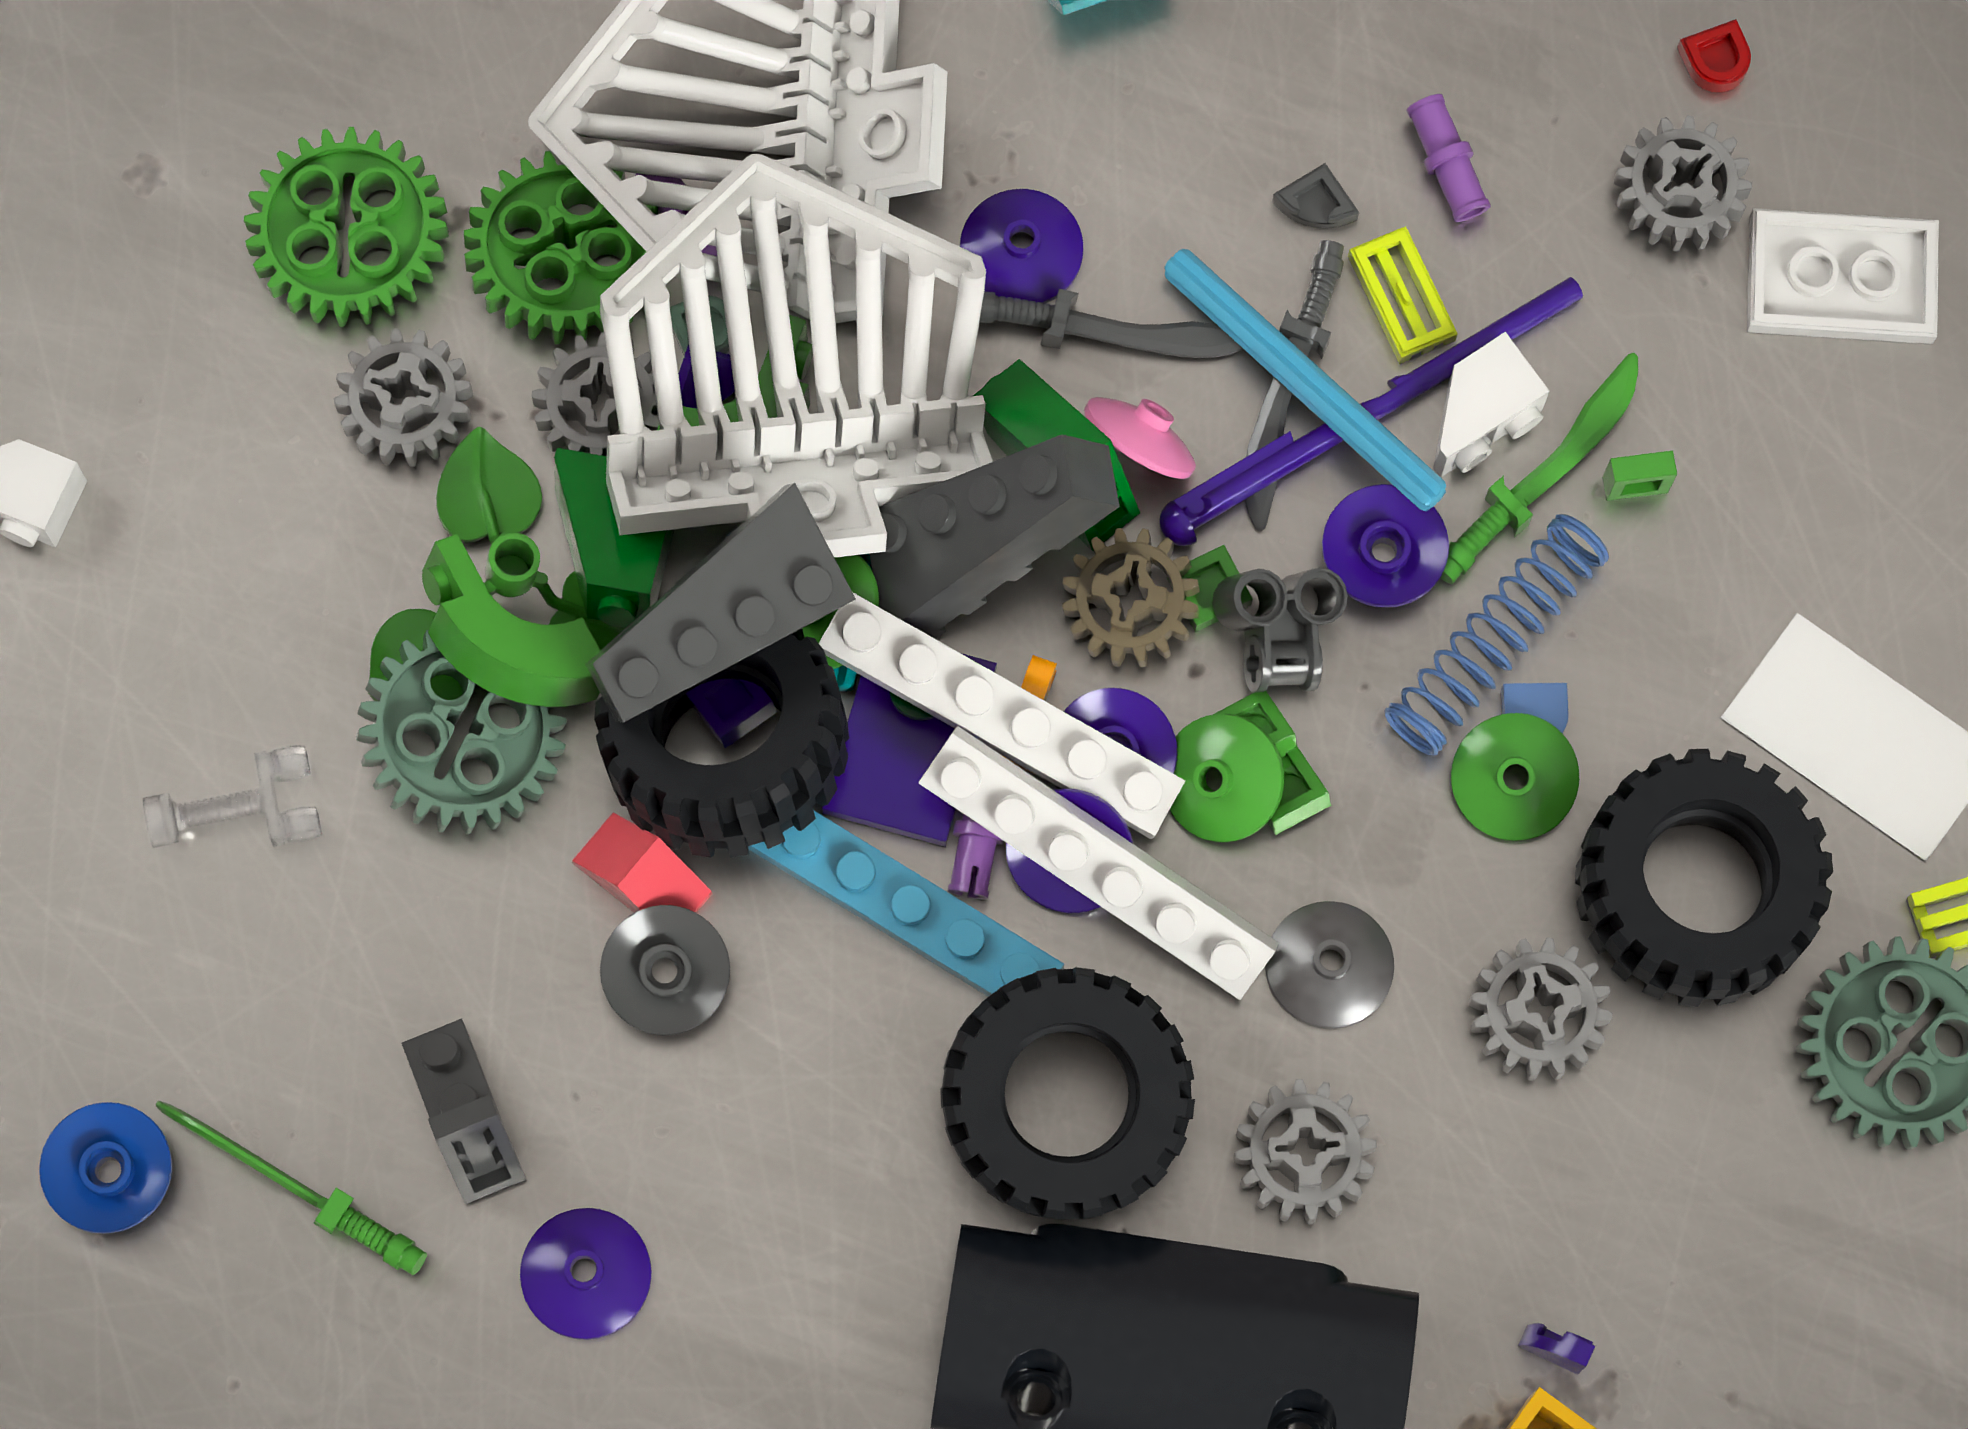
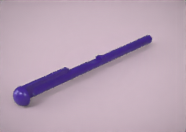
[1159,277,1583,546]

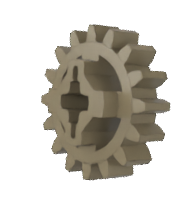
[1062,528,1200,668]

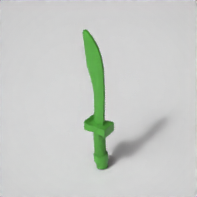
[1440,353,1638,584]
[156,1101,427,1275]

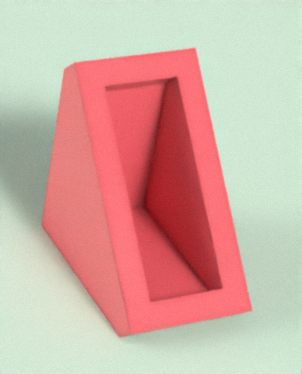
[572,812,712,913]

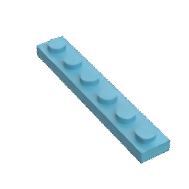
[748,811,1064,997]

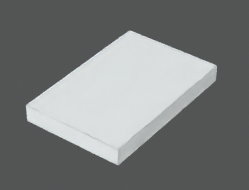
[1747,208,1939,344]

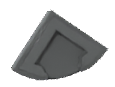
[1272,163,1359,229]

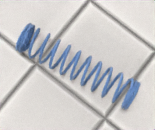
[1384,514,1609,755]

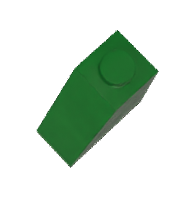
[973,359,1140,551]
[554,448,675,628]

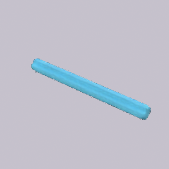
[1164,249,1446,511]

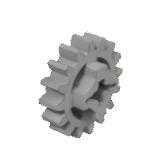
[1614,115,1752,252]
[334,328,473,467]
[532,332,659,456]
[1469,938,1613,1081]
[1233,1079,1377,1224]

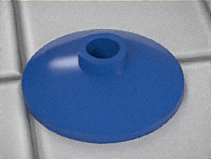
[39,1102,172,1234]

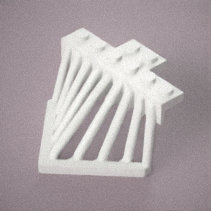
[528,0,948,324]
[600,154,993,558]

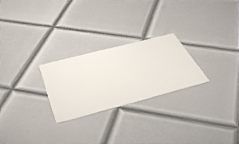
[1721,613,1968,862]

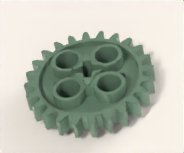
[356,630,567,834]
[1796,936,1968,1149]

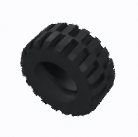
[594,628,849,858]
[1575,748,1833,1007]
[940,967,1195,1220]

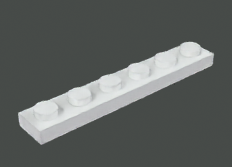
[819,592,1185,839]
[919,725,1279,1000]

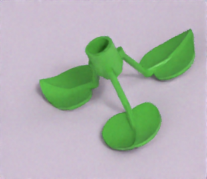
[368,427,625,701]

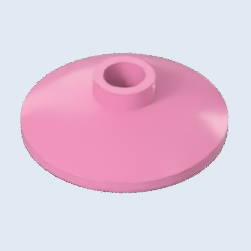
[1084,397,1196,479]

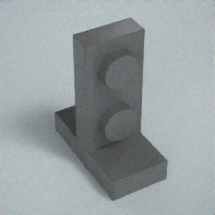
[401,1018,526,1204]

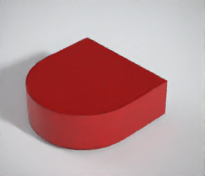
[1677,19,1751,93]

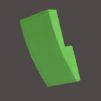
[1213,690,1331,835]

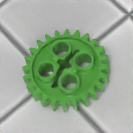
[244,127,449,327]
[464,151,658,344]

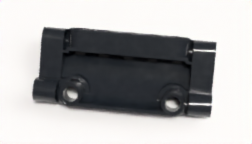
[930,1223,1419,1429]

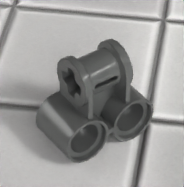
[1212,567,1348,692]

